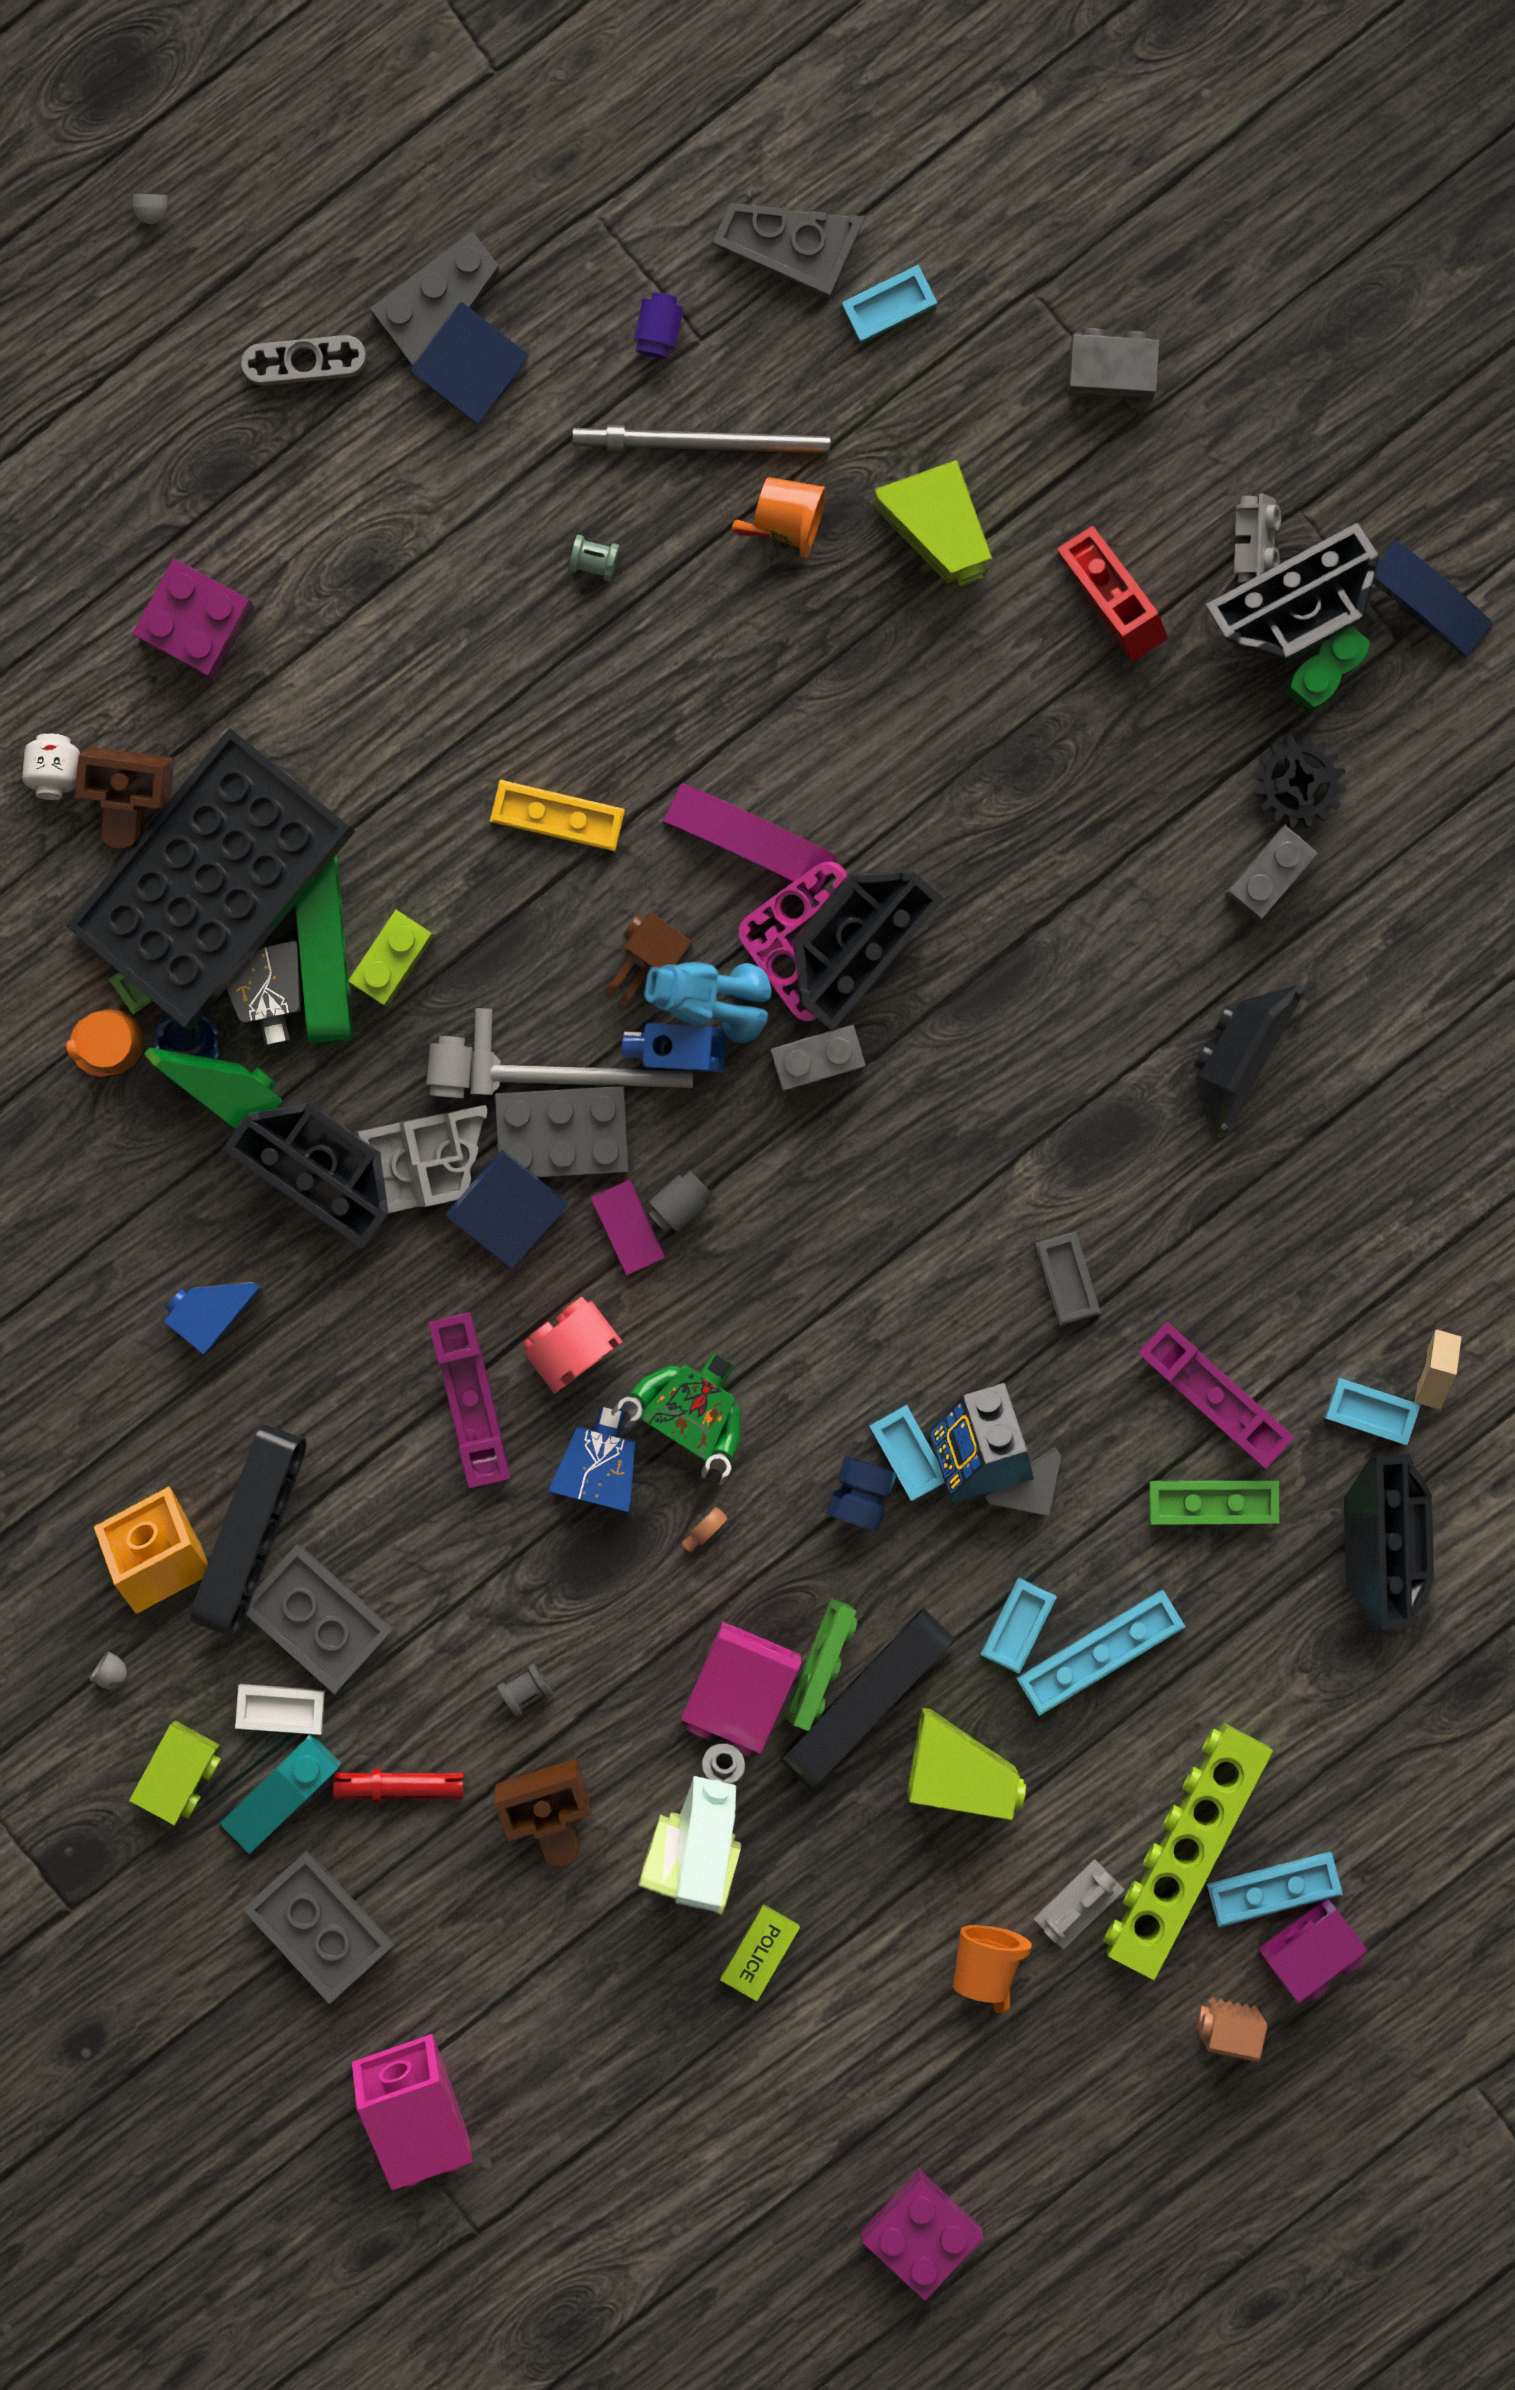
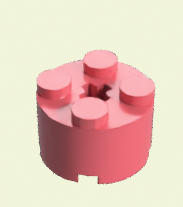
[522,1297,623,1394]

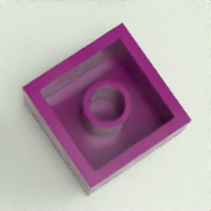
[132,558,254,680]
[1258,1899,1368,2003]
[861,2169,984,2301]

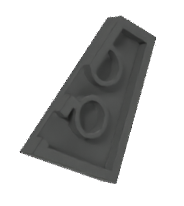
[370,231,499,365]

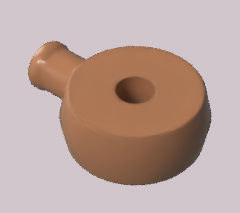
[682,1507,728,1552]

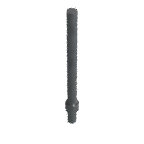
[573,425,830,454]

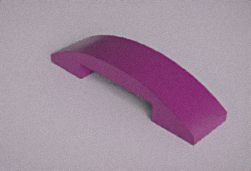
[663,783,836,894]
[428,1312,511,1488]
[1138,1322,1295,1469]

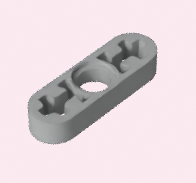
[241,335,367,386]

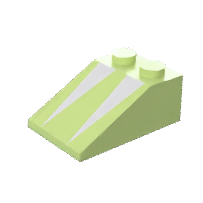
[639,1813,741,1914]

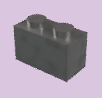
[1067,328,1159,398]
[1225,825,1318,921]
[771,1025,866,1091]

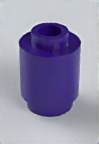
[634,292,684,359]

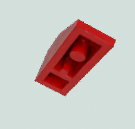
[1057,526,1168,662]

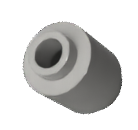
[426,1036,473,1098]

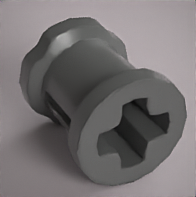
[497,1663,553,1718]

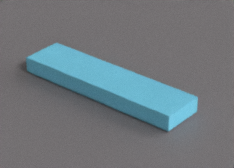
[1017,1589,1186,1716]

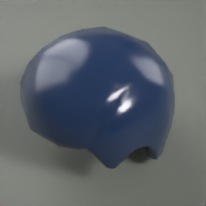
[154,1014,219,1060]

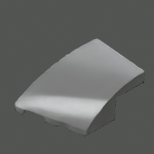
[355,1105,487,1213]

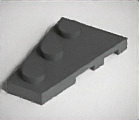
[712,203,865,298]

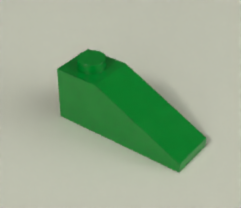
[144,1048,283,1129]

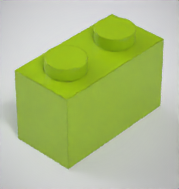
[348,910,435,1007]
[129,1721,221,1825]

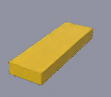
[490,780,625,852]

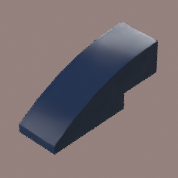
[1373,540,1493,658]

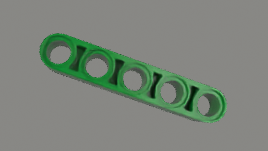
[295,854,353,1044]

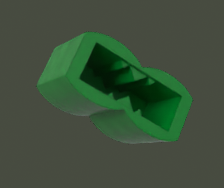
[1285,626,1370,712]

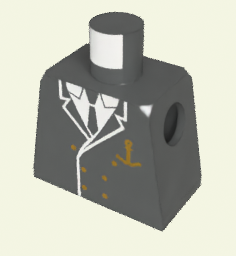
[227,941,303,1046]

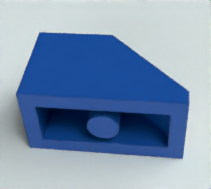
[164,1282,263,1354]

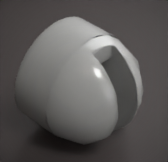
[133,194,167,224]
[90,1651,127,1689]

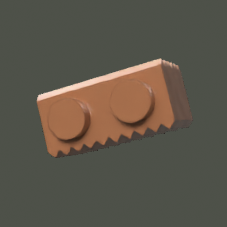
[1196,1996,1267,2062]

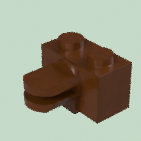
[75,746,174,848]
[604,911,693,1009]
[494,1758,591,1866]

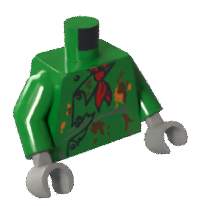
[611,1352,741,1485]

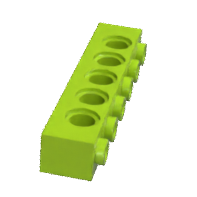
[1103,1723,1273,1980]

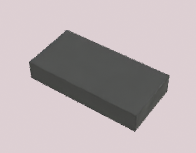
[1034,1231,1101,1325]

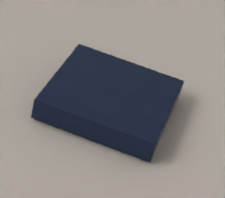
[408,302,529,424]
[446,1149,568,1269]

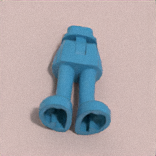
[645,962,771,1043]

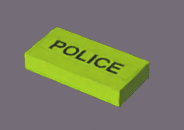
[720,1904,800,2001]

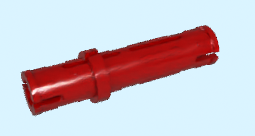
[333,1769,463,1803]

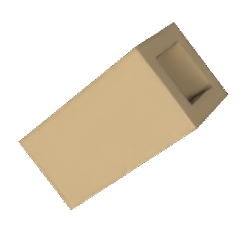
[1415,1330,1461,1410]

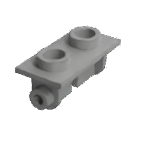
[1234,493,1281,584]
[1033,1859,1125,1950]

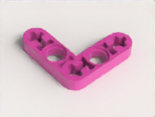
[739,862,847,1021]

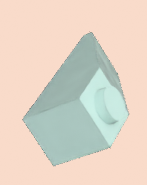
[676,1776,736,1912]

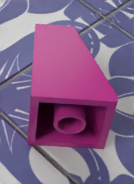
[681,1621,801,1756]
[352,2034,473,2190]

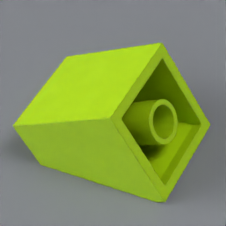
[873,460,992,586]
[907,1708,1026,1820]

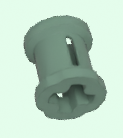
[569,534,619,582]

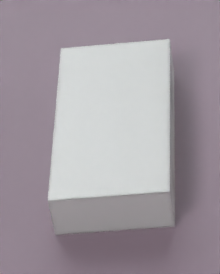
[235,1684,325,1735]

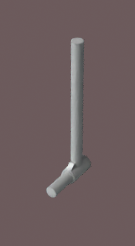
[470,1008,693,1095]

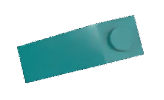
[219,1734,341,1854]

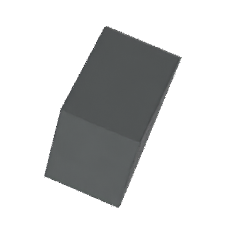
[983,1447,1061,1516]

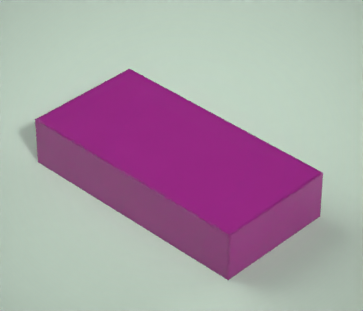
[591,1180,665,1275]

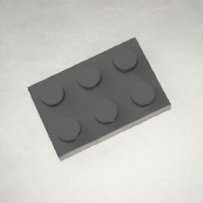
[495,1086,629,1177]
[246,1543,393,1694]
[243,1849,394,2004]

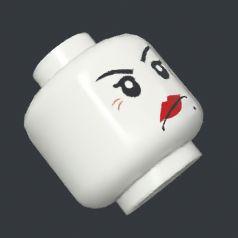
[22,734,80,800]

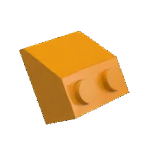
[94,1487,208,1614]

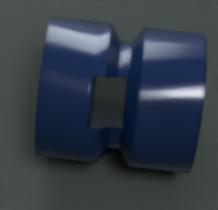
[826,1456,897,1531]

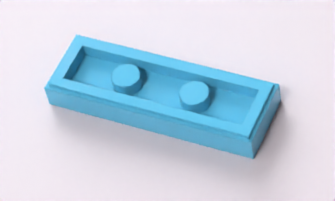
[1206,1852,1343,1927]

